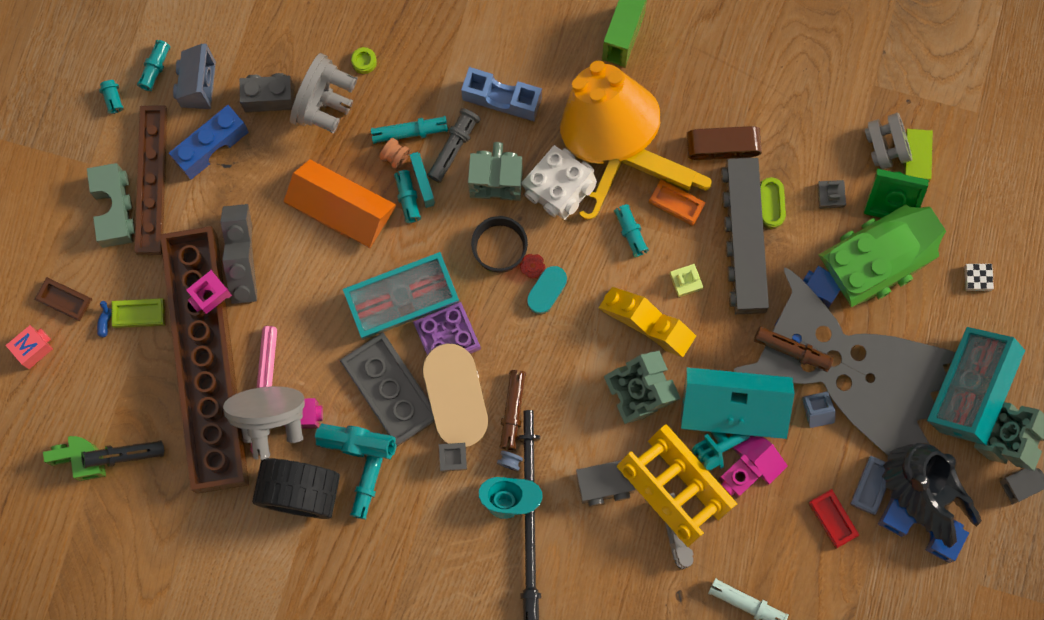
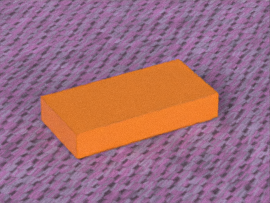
[648,179,706,226]

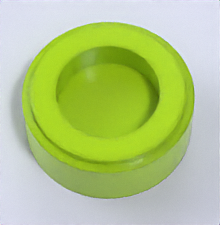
[351,47,377,74]

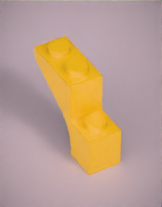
[598,287,696,357]

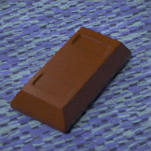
[34,277,92,321]

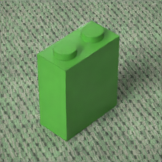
[602,0,647,68]

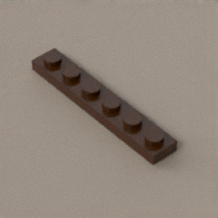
[135,105,167,255]

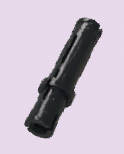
[81,440,164,468]

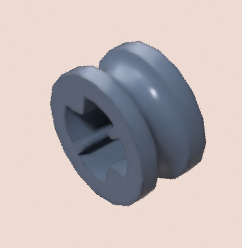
[497,451,523,471]

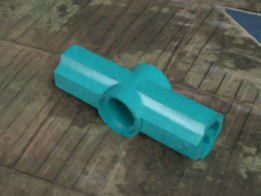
[315,423,397,460]

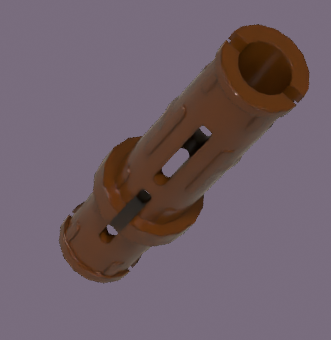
[754,326,834,372]
[499,370,526,450]

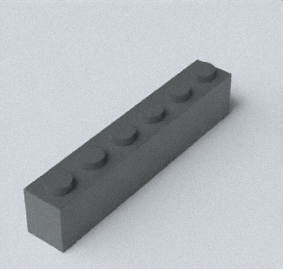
[721,158,769,315]

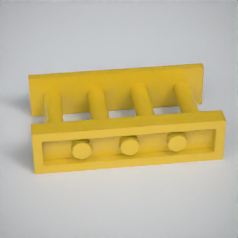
[616,424,737,547]

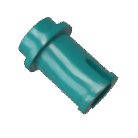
[99,80,124,114]

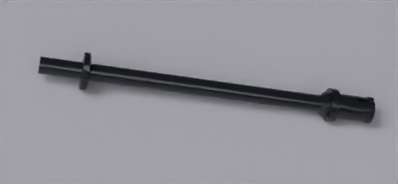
[517,410,541,620]

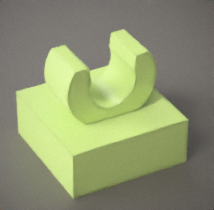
[670,264,703,298]

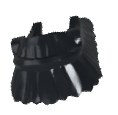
[882,443,982,548]

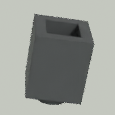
[999,468,1044,504]

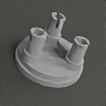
[290,53,358,134]
[223,386,305,460]

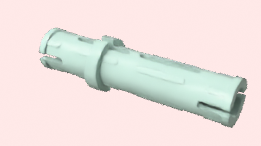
[708,578,789,620]

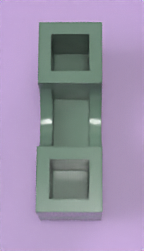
[87,163,135,248]

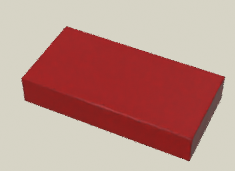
[808,489,859,549]

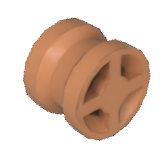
[379,138,411,170]

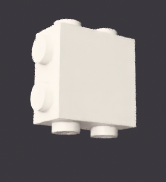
[522,145,597,220]

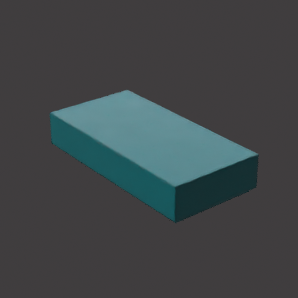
[409,152,435,208]

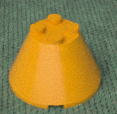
[560,61,661,164]

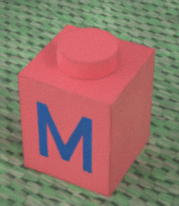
[5,325,53,369]

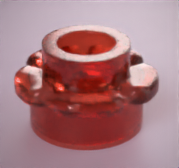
[520,254,546,278]

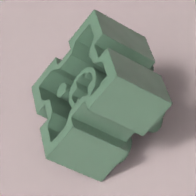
[468,142,523,201]
[604,351,681,424]
[974,402,1044,471]

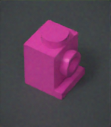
[186,270,232,314]
[719,454,763,498]

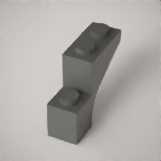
[220,204,257,304]

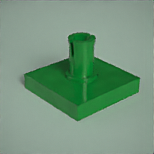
[864,168,929,218]

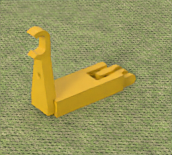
[579,149,712,220]

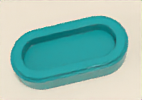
[527,266,567,314]

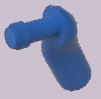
[97,301,112,338]

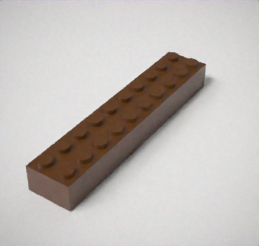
[160,226,249,494]

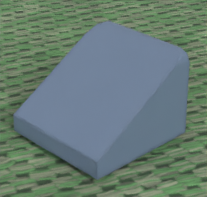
[802,391,835,428]

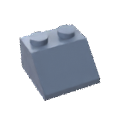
[173,44,216,109]

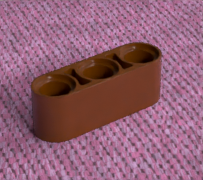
[687,126,762,160]

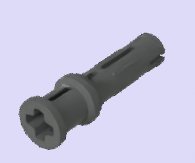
[427,108,481,183]

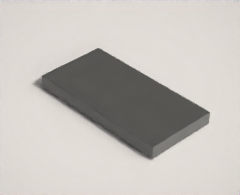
[340,332,434,447]

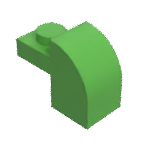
[43,436,106,481]

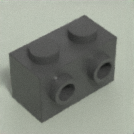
[239,73,295,112]
[576,460,635,507]

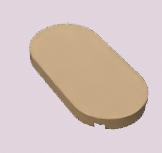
[422,343,488,447]

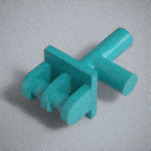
[692,432,750,470]

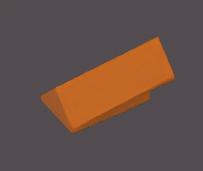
[284,159,396,248]

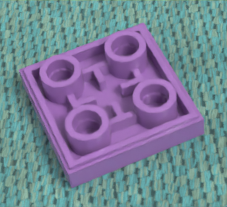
[413,302,481,355]

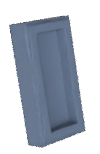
[850,456,886,515]

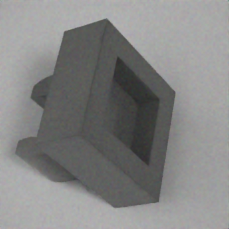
[817,180,846,209]
[439,443,467,472]

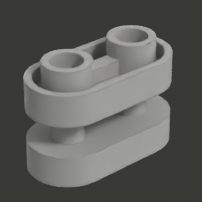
[865,113,912,170]

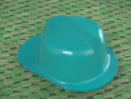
[479,477,543,519]

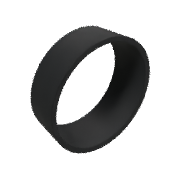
[471,216,528,273]

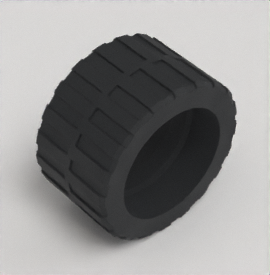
[252,458,340,519]

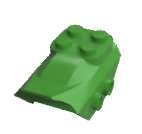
[818,205,946,307]

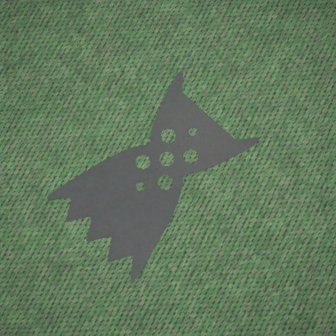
[734,268,956,456]

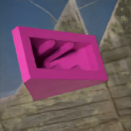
[732,436,788,485]

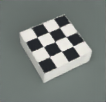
[964,264,994,291]

